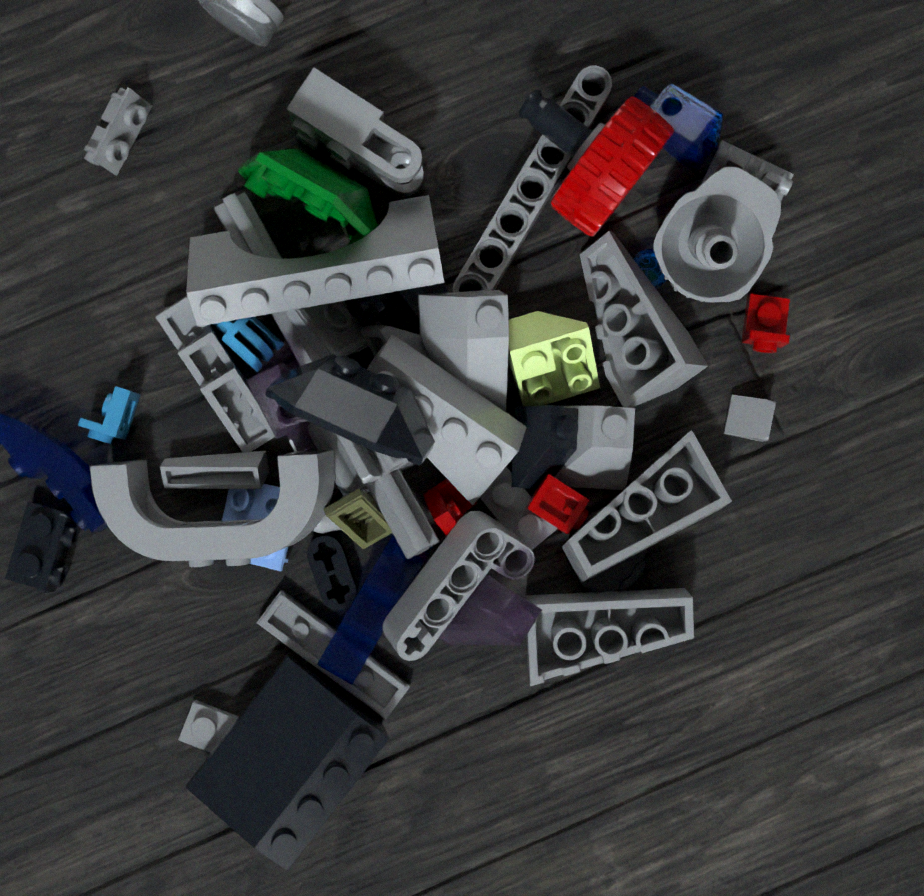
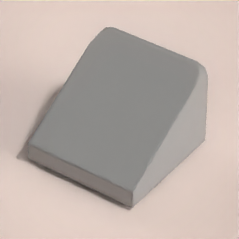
[723,395,776,442]

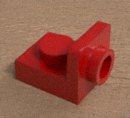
[741,294,790,353]
[525,473,590,534]
[423,479,477,536]

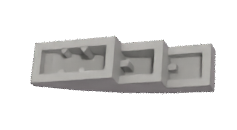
[155,296,279,452]

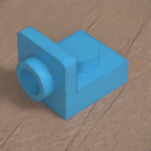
[78,386,141,444]

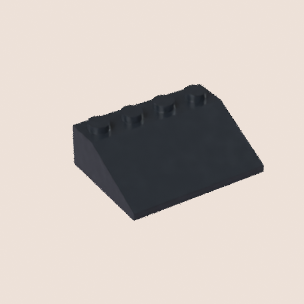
[186,655,390,871]

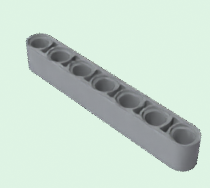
[453,65,612,292]

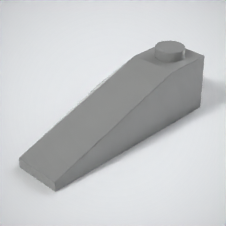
[580,231,708,408]
[418,290,509,412]

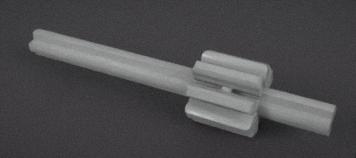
[214,192,439,559]

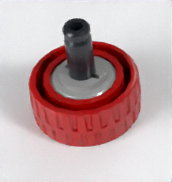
[518,90,675,237]

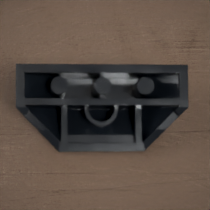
[265,354,435,466]

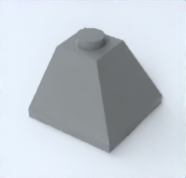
[554,406,635,490]

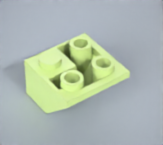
[508,311,600,406]

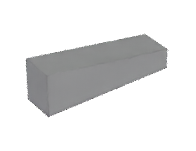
[160,451,269,489]

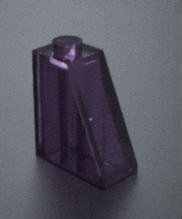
[439,568,542,646]

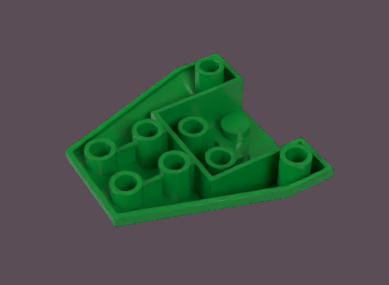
[238,148,378,245]

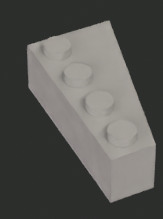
[367,334,527,505]
[562,430,732,583]
[524,588,694,686]

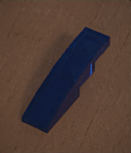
[317,535,433,685]

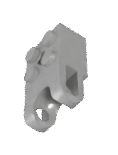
[287,68,424,197]

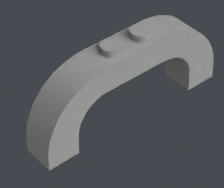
[90,450,335,567]

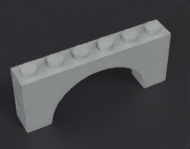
[186,195,444,327]

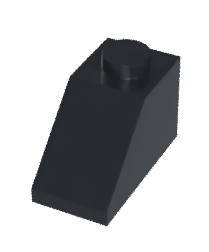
[511,405,578,489]

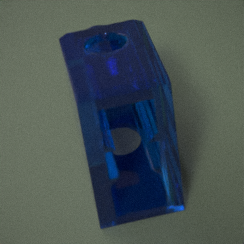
[634,84,723,173]

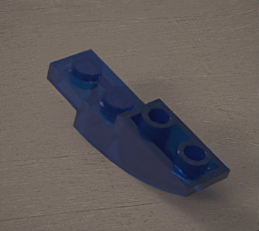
[0,413,108,532]

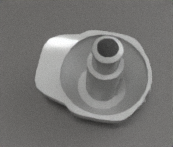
[653,167,781,302]

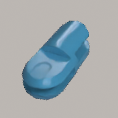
[212,317,284,372]

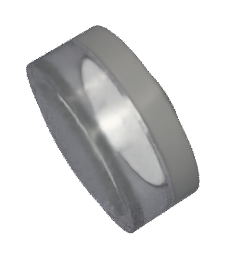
[198,0,284,47]

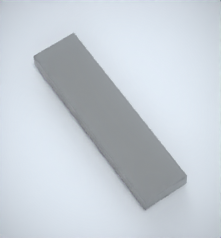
[257,590,410,719]

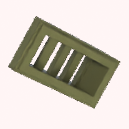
[324,489,392,549]

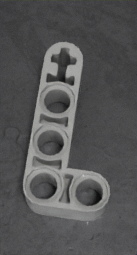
[383,511,535,661]

